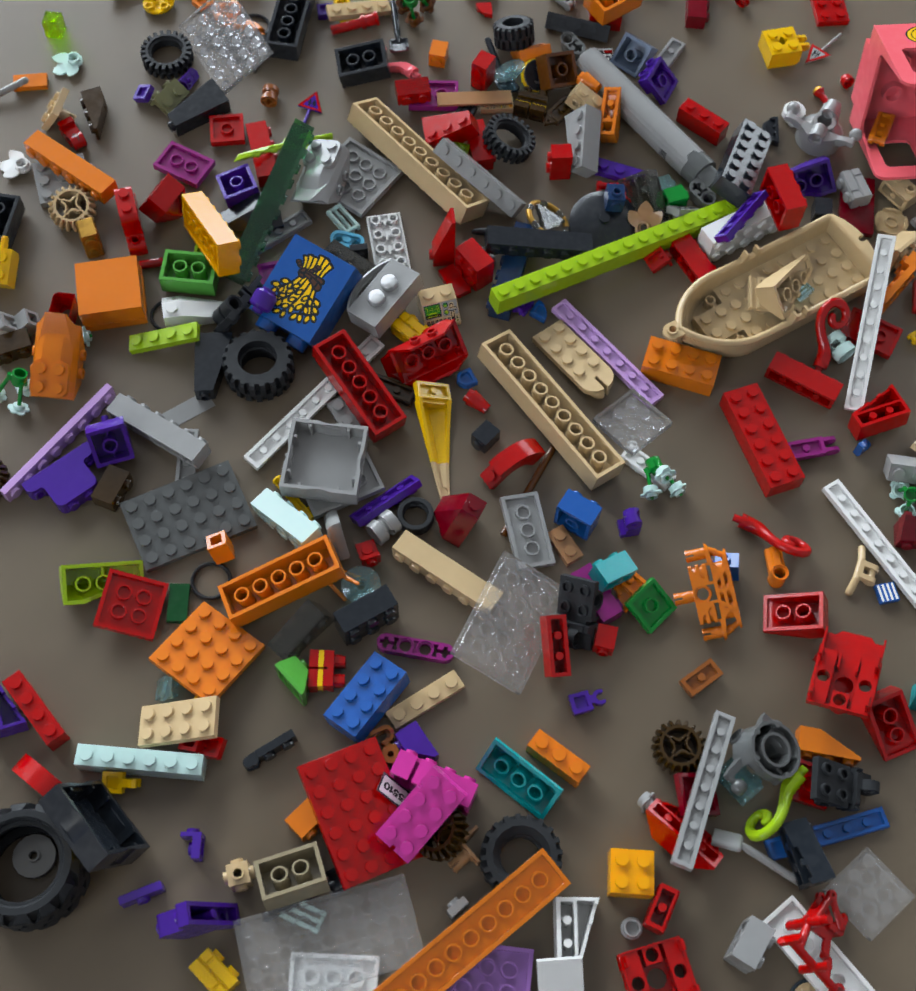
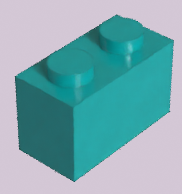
[588,550,638,592]

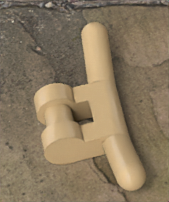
[845,545,879,596]

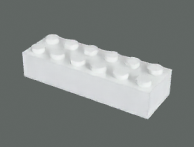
[697,201,778,262]

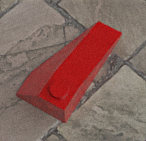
[428,208,456,267]

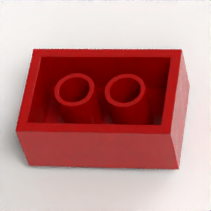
[759,163,808,231]

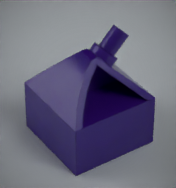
[85,415,135,469]

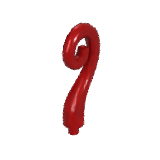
[813,298,850,372]
[732,513,812,558]

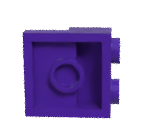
[638,57,679,105]

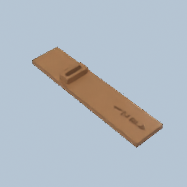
[437,90,512,107]

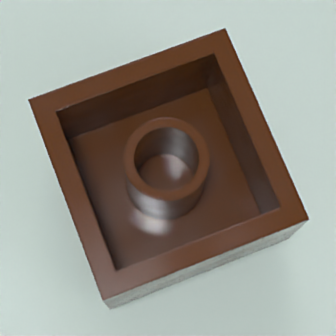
[535,50,578,91]

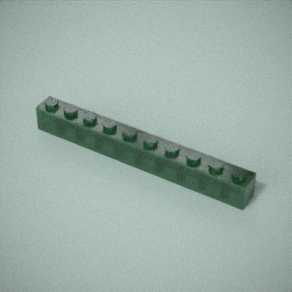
[224,118,315,286]

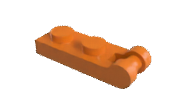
[867,111,895,147]

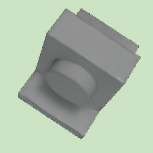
[0,308,40,336]

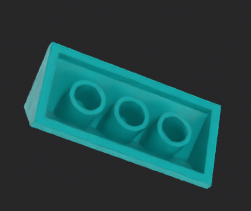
[475,737,564,820]

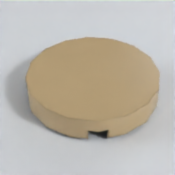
[874,208,909,236]

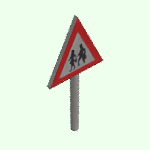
[805,33,842,64]

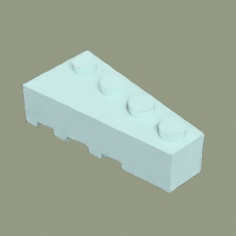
[250,488,323,549]

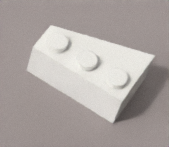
[553,897,600,958]

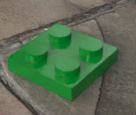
[624,577,677,634]

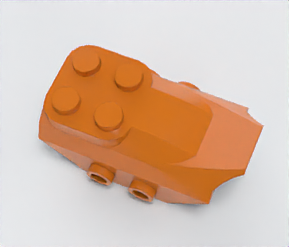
[29,312,87,401]

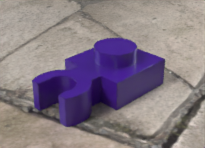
[567,689,606,716]

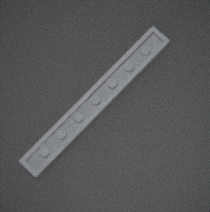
[670,710,736,872]

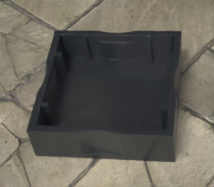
[38,780,150,873]

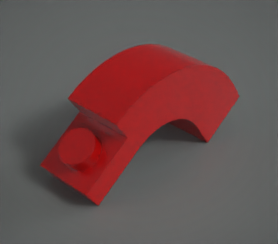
[480,438,546,490]
[11,754,62,796]

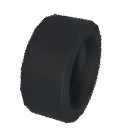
[397,497,434,536]

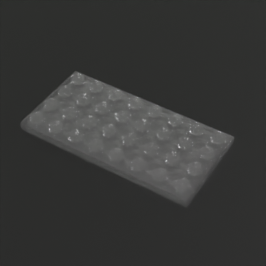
[233,874,424,991]

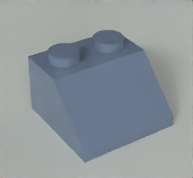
[610,32,658,78]

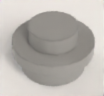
[620,917,643,940]

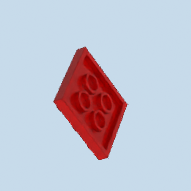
[93,568,169,642]

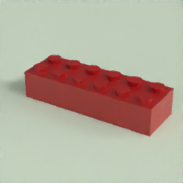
[312,329,407,443]
[719,383,805,498]

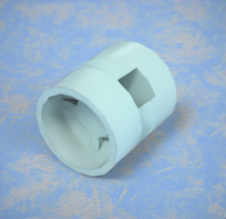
[827,329,856,364]

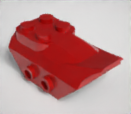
[380,318,469,387]

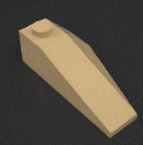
[755,253,813,319]

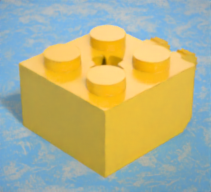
[758,26,810,69]
[0,236,19,289]

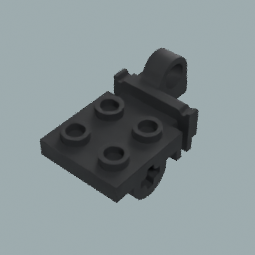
[212,274,263,332]
[557,574,604,651]
[810,756,880,812]

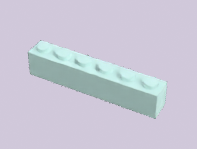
[74,743,208,781]

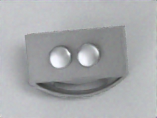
[347,258,424,339]

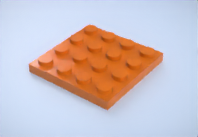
[149,601,265,698]

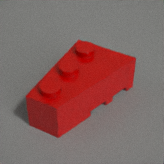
[421,110,480,149]
[847,384,911,441]

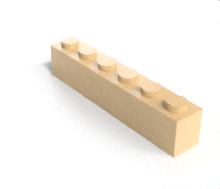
[392,530,503,618]

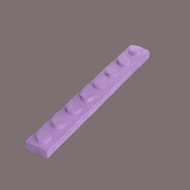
[551,299,664,408]
[0,383,116,502]

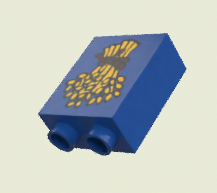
[249,233,363,353]

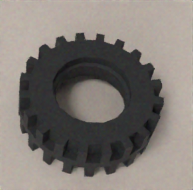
[479,813,563,890]

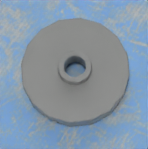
[12,834,58,879]

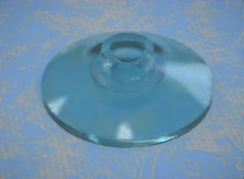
[494,59,525,82]
[341,566,381,602]

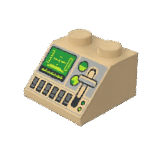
[417,283,461,327]

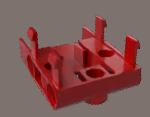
[806,626,887,720]
[616,935,701,991]

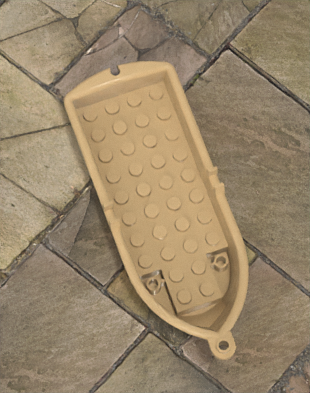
[662,214,874,357]

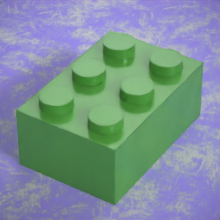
[159,249,219,296]

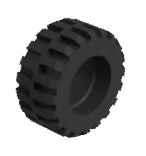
[222,329,295,402]

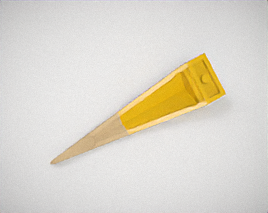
[413,380,452,500]

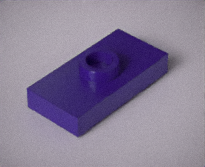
[118,881,166,908]

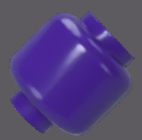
[249,286,277,315]

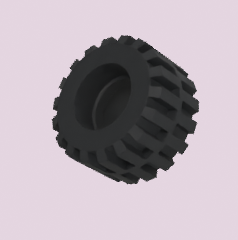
[493,15,535,51]

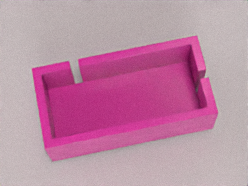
[390,749,479,817]
[375,765,468,863]

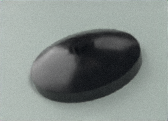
[569,191,636,249]

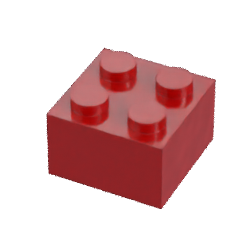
[454,237,494,292]

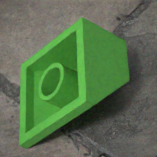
[274,656,309,706]

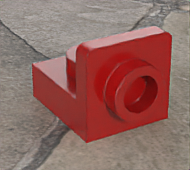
[643,246,673,274]
[355,539,381,568]

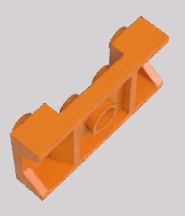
[881,250,916,316]

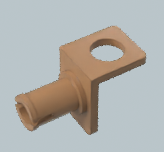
[447,825,481,874]

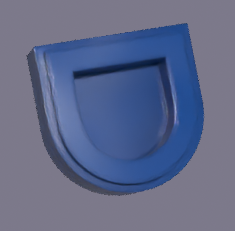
[457,368,478,389]

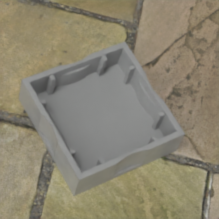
[279,418,369,505]

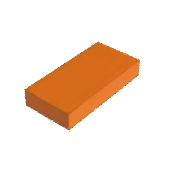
[13,73,48,92]

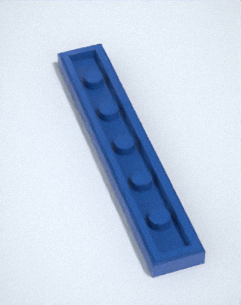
[763,806,890,861]

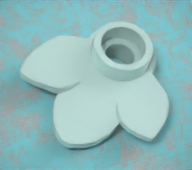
[52,52,83,77]

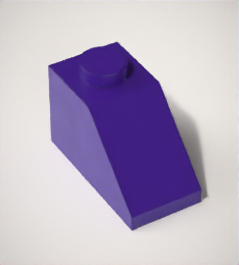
[394,720,439,761]

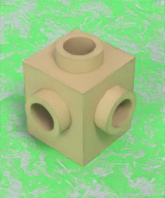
[223,858,256,892]

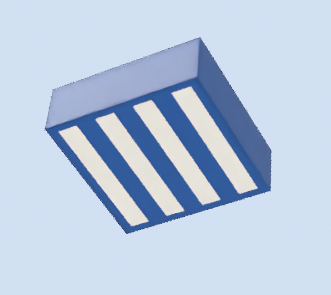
[873,581,900,605]

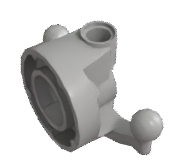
[785,99,863,157]

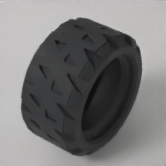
[0,803,91,932]

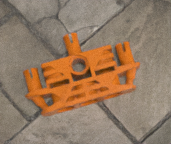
[673,543,743,641]

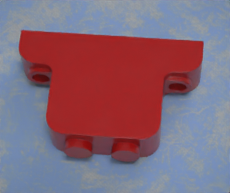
[114,186,149,256]

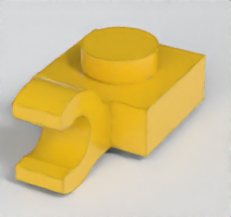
[102,771,141,794]

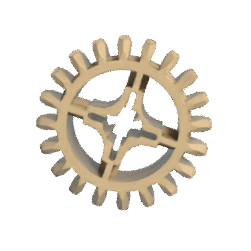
[48,185,97,232]

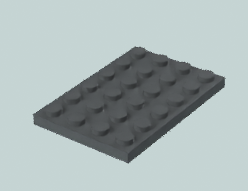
[119,460,258,573]

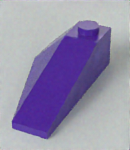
[762,156,837,197]

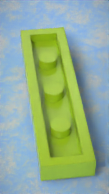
[129,321,200,355]

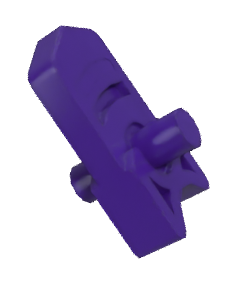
[178,68,199,91]
[512,301,534,317]

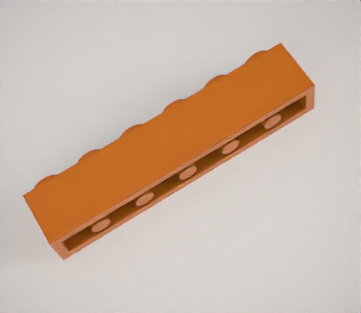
[24,130,118,204]

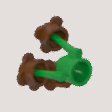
[396,0,436,28]

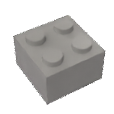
[723,915,776,974]

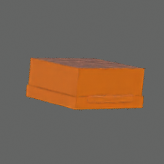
[74,255,148,331]

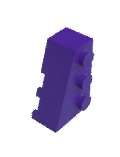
[0,685,29,738]

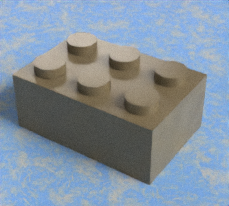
[253,841,330,912]

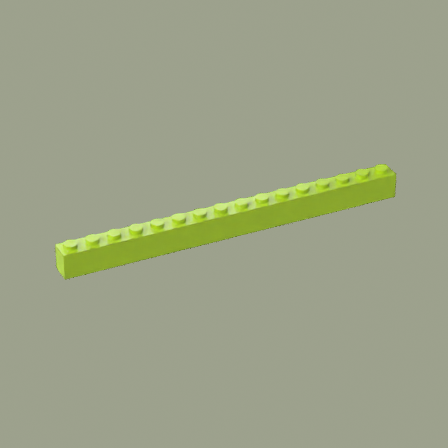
[489,200,741,314]

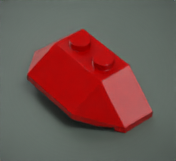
[645,798,724,870]

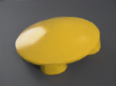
[143,0,175,15]

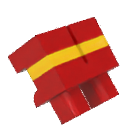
[308,649,346,693]

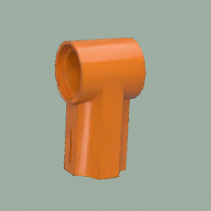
[764,546,789,588]

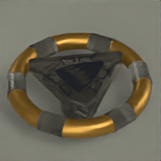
[526,200,570,232]

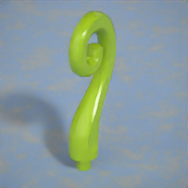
[744,765,809,842]

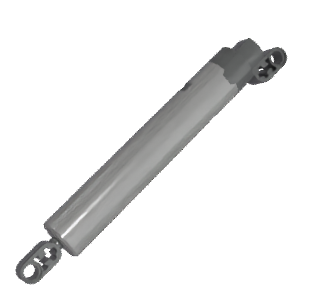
[561,32,717,209]

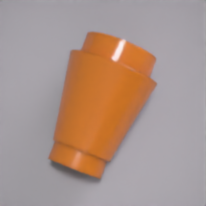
[576,71,602,93]

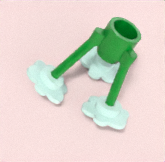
[0,368,30,415]

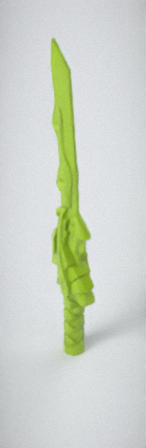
[234,132,333,162]

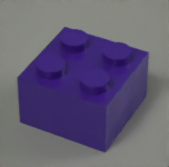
[215,163,259,208]

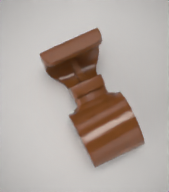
[370,725,399,767]

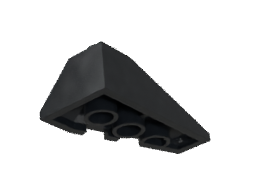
[220,189,284,233]

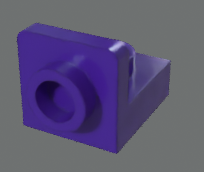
[180,828,205,862]

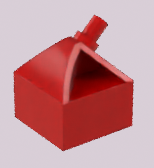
[139,173,185,223]

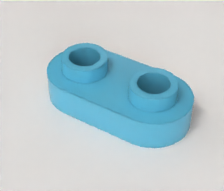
[330,230,365,251]

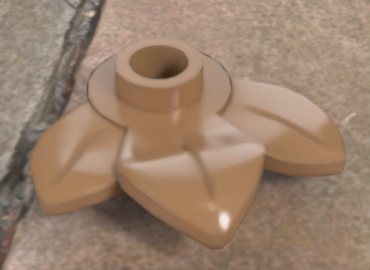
[628,201,663,233]

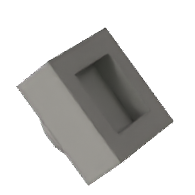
[446,896,469,920]

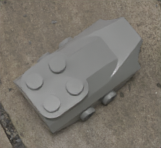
[290,139,350,204]

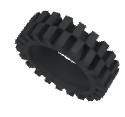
[140,30,194,79]
[482,113,536,164]

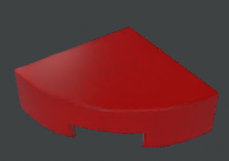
[475,2,493,18]

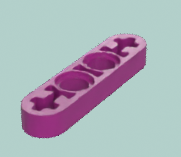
[377,633,454,664]

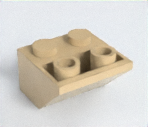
[890,231,916,272]

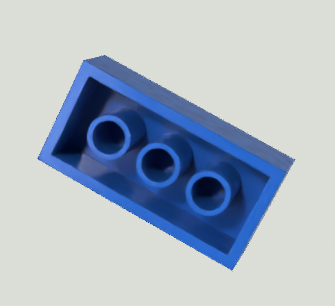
[323,651,410,743]

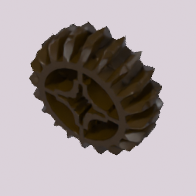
[651,720,706,775]
[420,808,469,863]

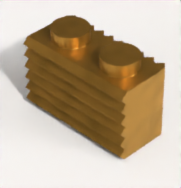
[75,217,105,259]

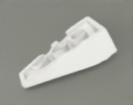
[161,296,224,328]

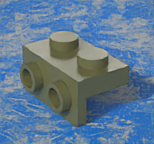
[150,78,190,116]

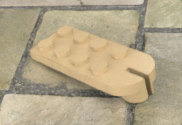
[532,319,614,399]

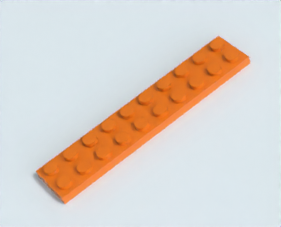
[373,848,571,991]

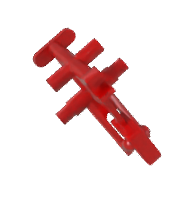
[777,890,848,991]

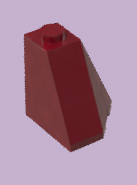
[434,493,487,548]

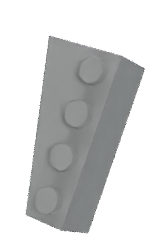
[565,104,602,178]

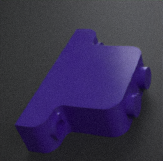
[21,441,98,513]
[156,901,241,939]

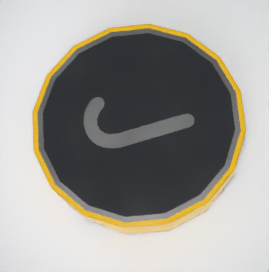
[520,58,541,93]

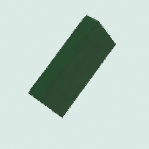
[166,583,191,623]

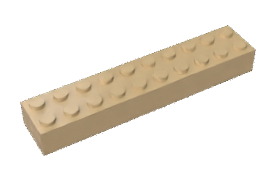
[347,97,490,224]
[477,329,626,491]

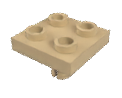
[41,87,76,132]

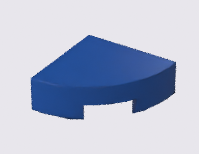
[529,300,547,324]
[853,439,871,456]

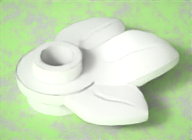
[0,150,32,179]

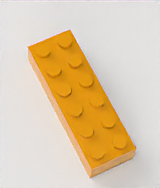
[181,191,242,277]

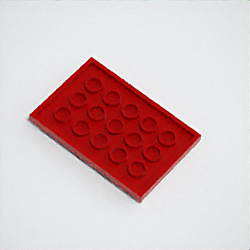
[296,736,423,891]

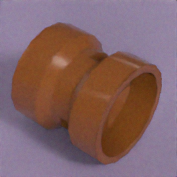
[260,83,279,108]

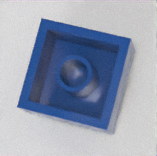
[553,489,602,541]

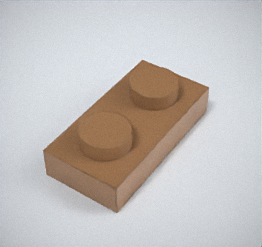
[548,524,584,567]

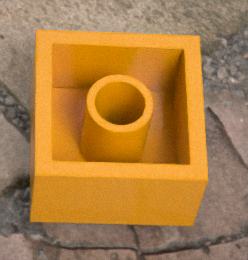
[607,848,654,899]

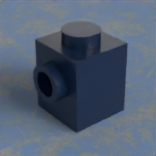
[604,183,626,212]

